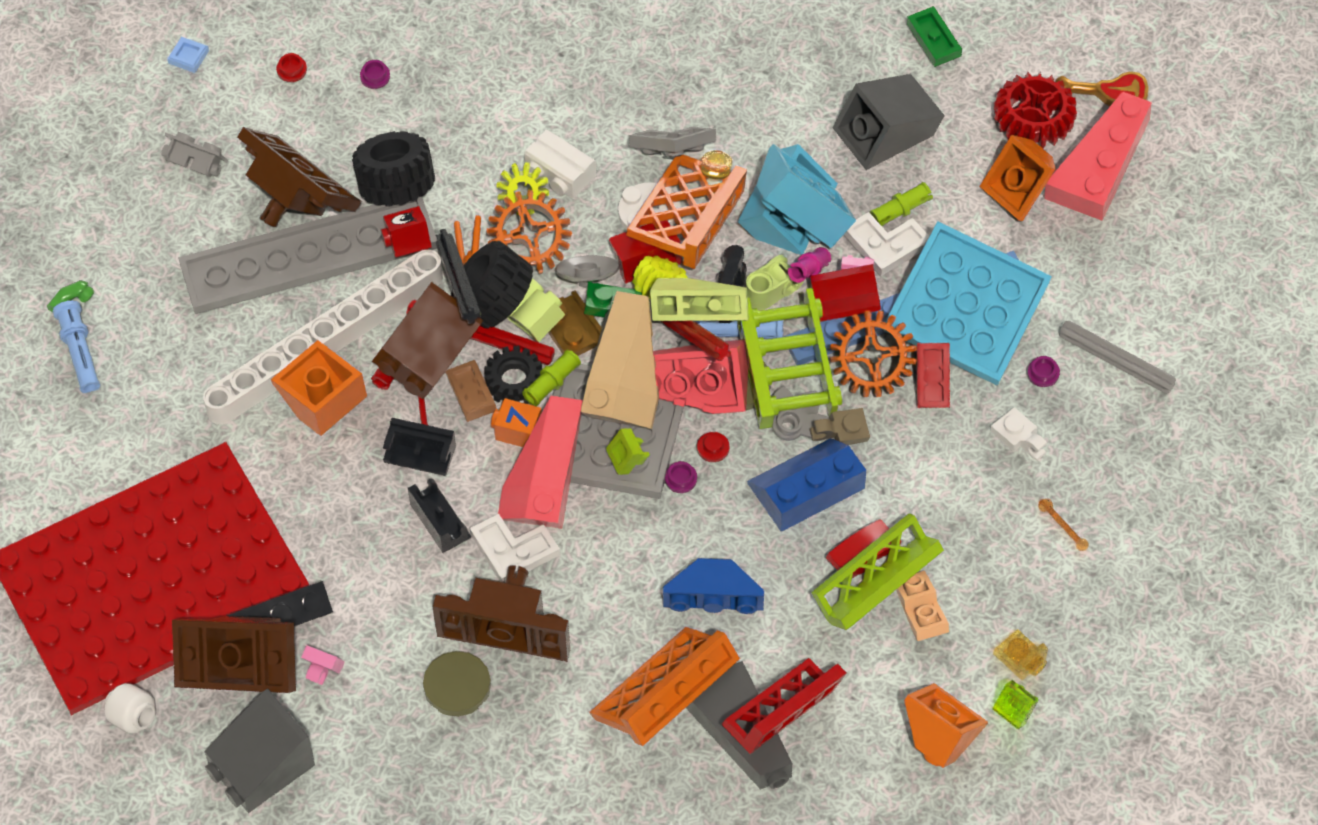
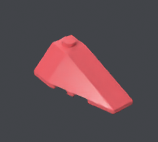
[653,340,748,414]

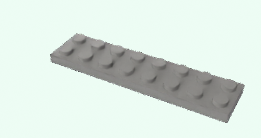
[178,196,437,314]

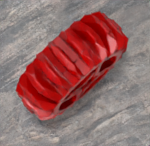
[994,72,1077,148]

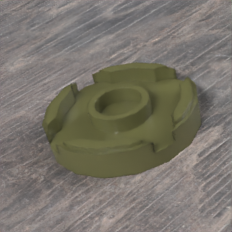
[423,651,491,717]

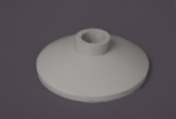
[556,255,619,287]

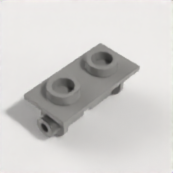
[161,132,228,177]

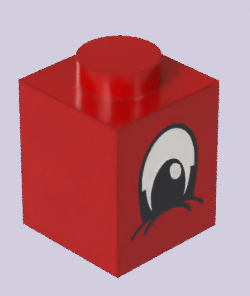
[380,206,432,257]

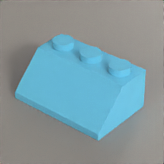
[738,144,838,255]
[756,144,856,248]

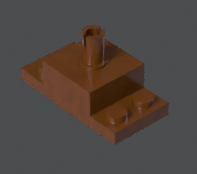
[237,127,362,227]
[432,565,571,662]
[172,616,296,693]

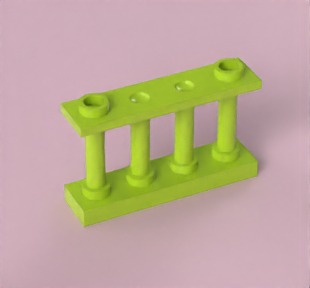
[736,288,842,429]

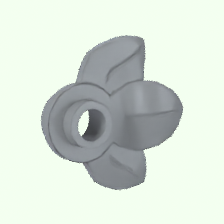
[772,386,830,441]

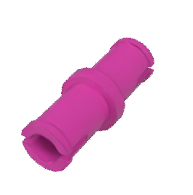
[788,247,832,283]

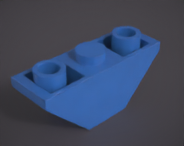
[663,558,764,614]

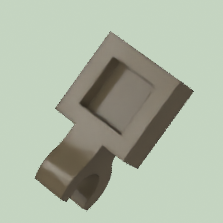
[810,408,870,445]

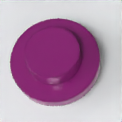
[360,60,390,89]
[1027,356,1060,387]
[665,461,697,493]

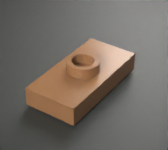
[445,360,497,422]

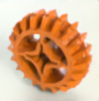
[487,190,572,274]
[830,311,917,397]

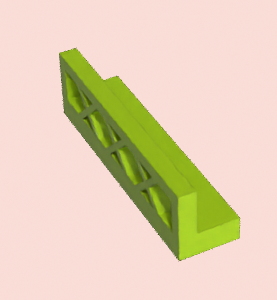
[811,513,944,630]

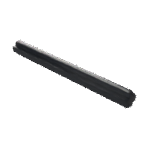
[436,229,481,324]

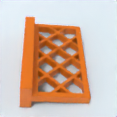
[626,154,747,269]
[590,627,740,746]

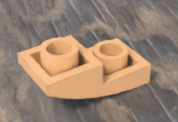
[896,571,949,641]

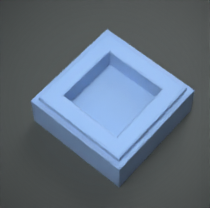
[167,36,209,73]

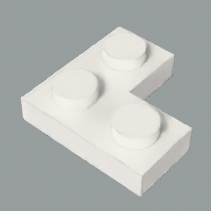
[844,212,930,276]
[470,514,560,583]

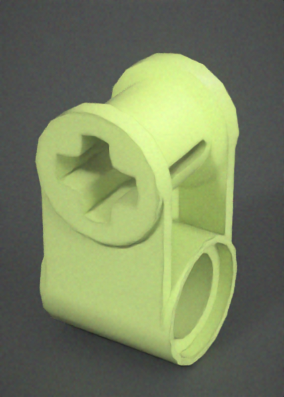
[746,255,804,311]

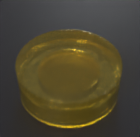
[701,150,732,180]

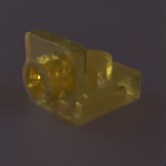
[993,629,1048,681]

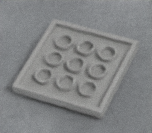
[553,364,684,499]

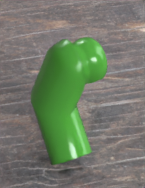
[47,280,94,312]

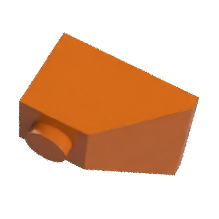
[979,135,1055,221]
[904,683,988,768]

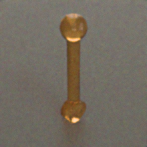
[1038,498,1089,551]

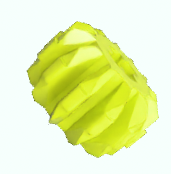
[497,162,549,215]
[632,256,688,299]

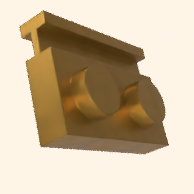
[548,290,602,356]

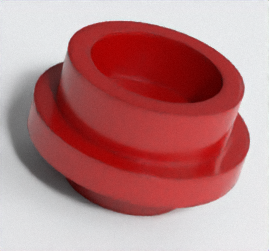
[276,53,307,82]
[697,432,730,462]

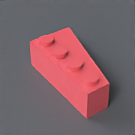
[1044,92,1152,221]

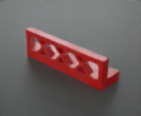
[722,658,847,754]

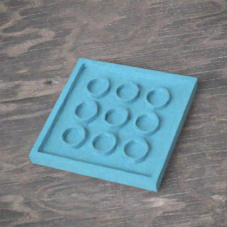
[882,221,1052,386]

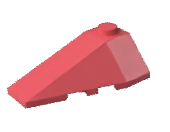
[498,396,583,529]

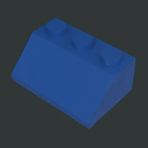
[747,438,866,532]

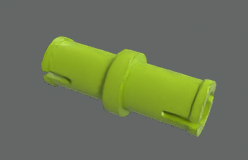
[869,182,933,227]
[522,349,581,406]

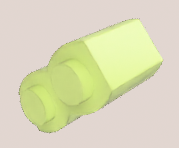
[507,278,565,342]

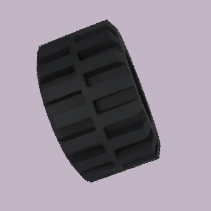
[352,131,435,206]
[451,241,533,328]

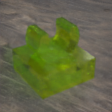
[992,680,1039,730]

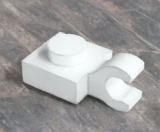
[991,407,1047,461]

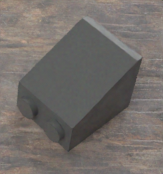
[833,74,945,170]
[204,688,315,813]

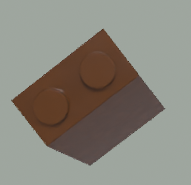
[372,282,484,400]

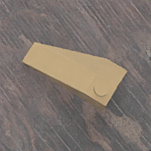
[581,291,659,429]

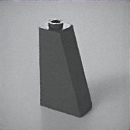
[686,661,793,790]

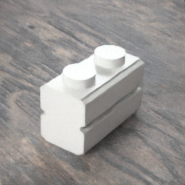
[524,130,596,199]

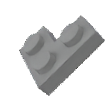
[629,127,716,156]

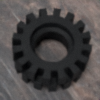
[484,346,542,404]

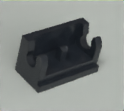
[383,418,456,476]
[408,478,471,553]

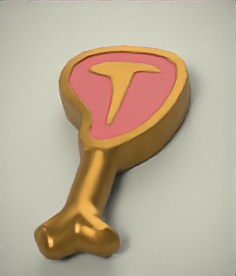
[1055,71,1149,106]

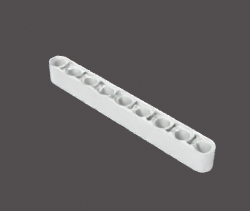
[203,249,443,424]

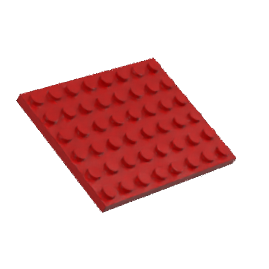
[0,442,309,715]

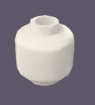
[104,683,156,734]

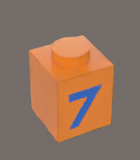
[491,398,542,447]

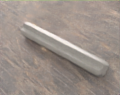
[1059,321,1176,394]

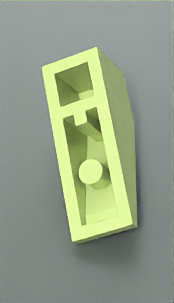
[650,278,749,321]

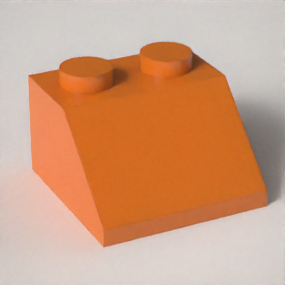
[271,340,367,436]

